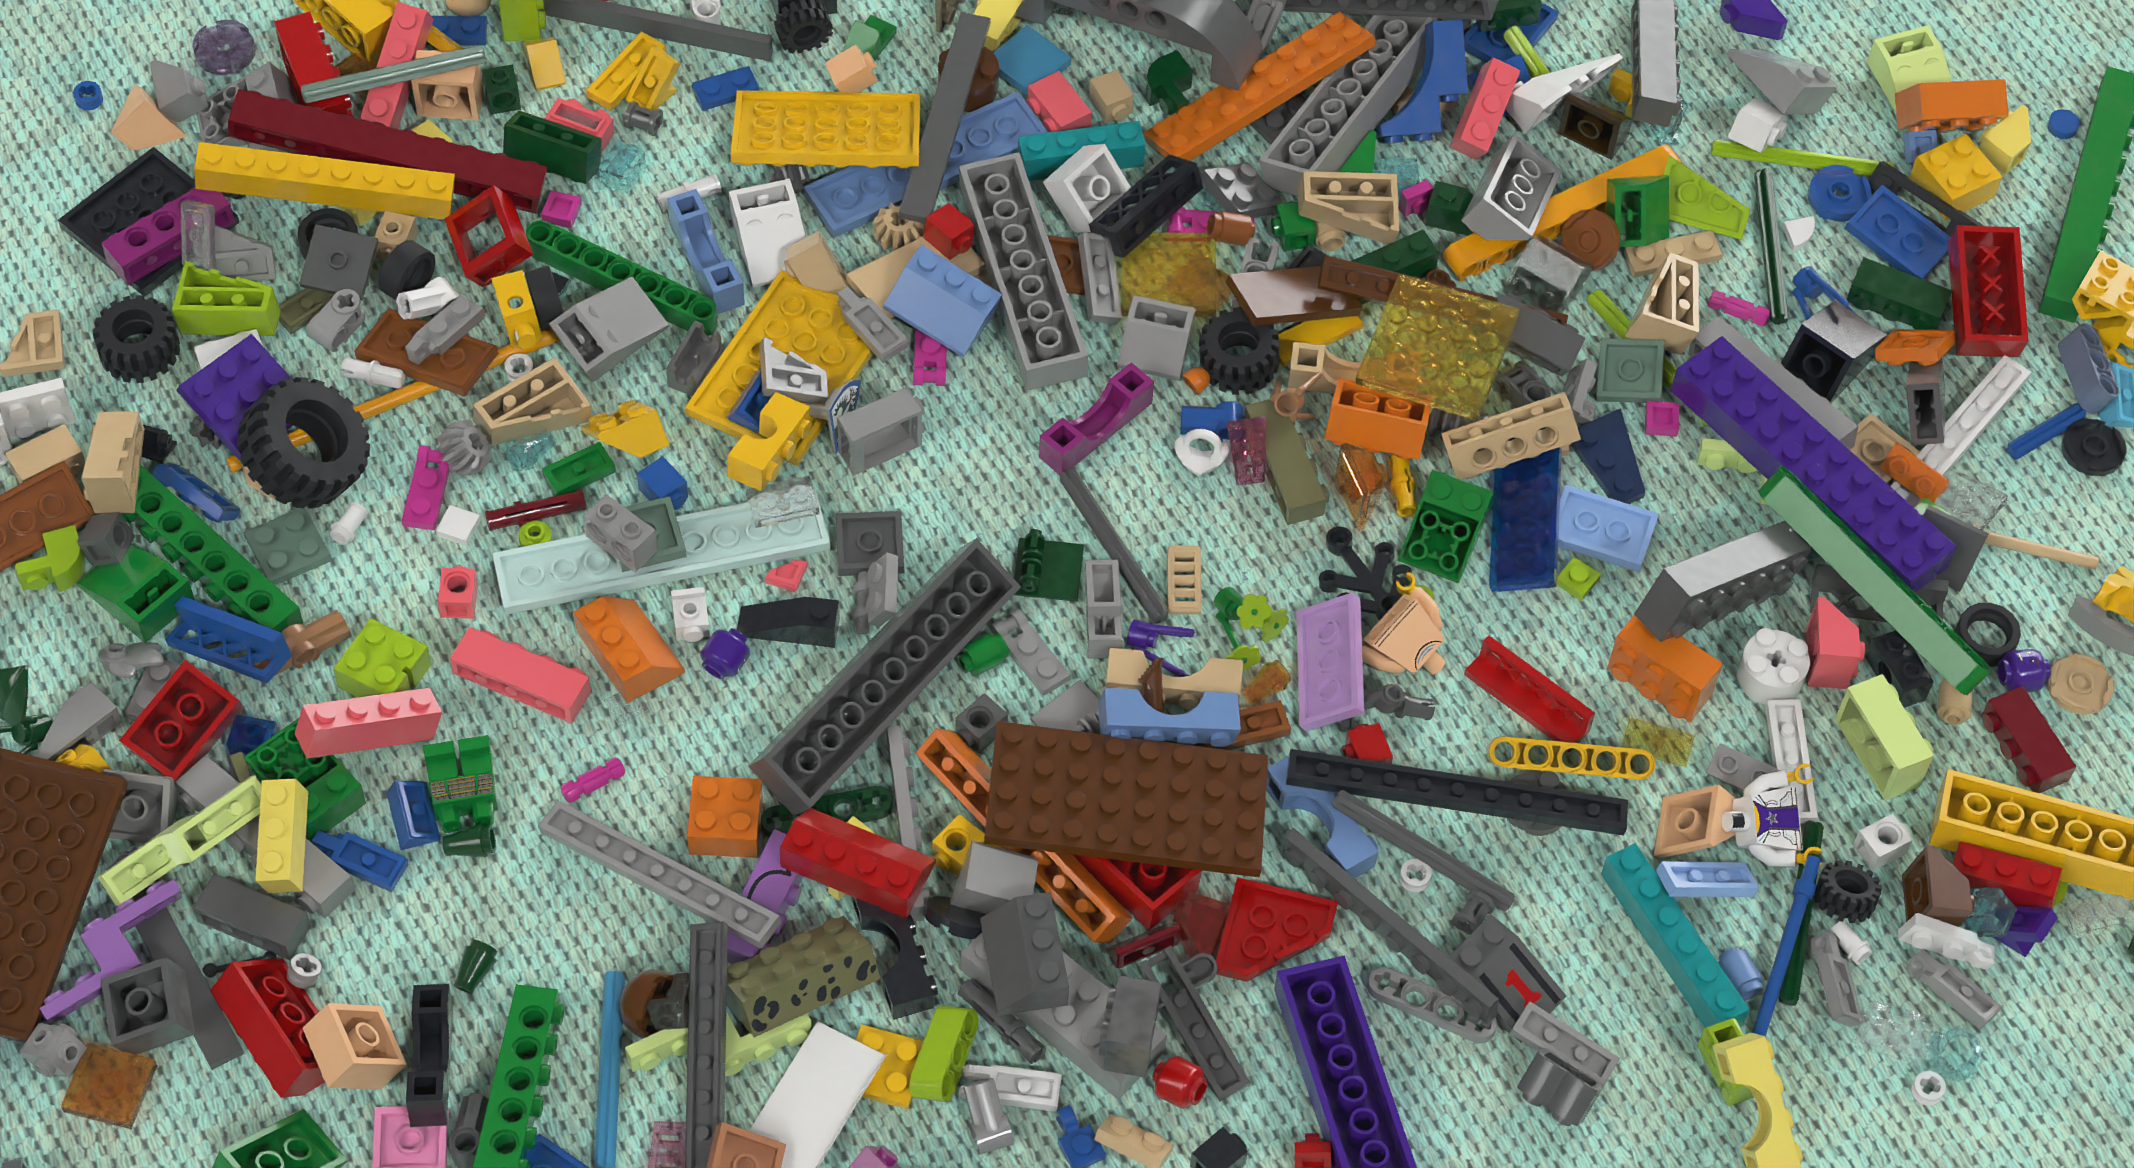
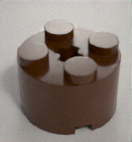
[938,47,999,112]

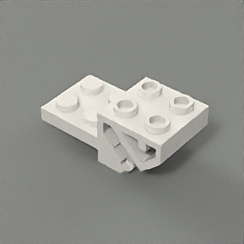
[0,378,76,466]

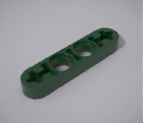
[761,786,893,838]

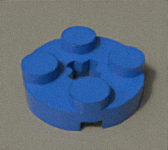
[1808,165,1871,222]

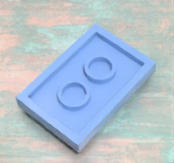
[1546,484,1659,572]

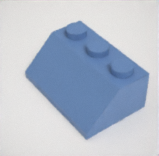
[883,244,1002,358]

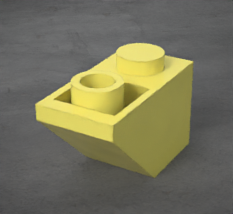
[1979,105,2031,175]

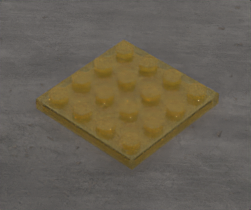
[1356,273,1520,421]

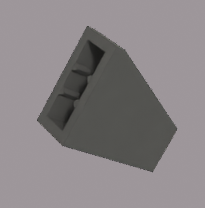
[1906,358,1945,445]

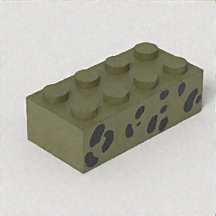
[727,916,881,1037]

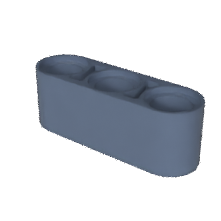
[2058,323,2120,414]

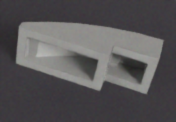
[1085,560,1122,658]

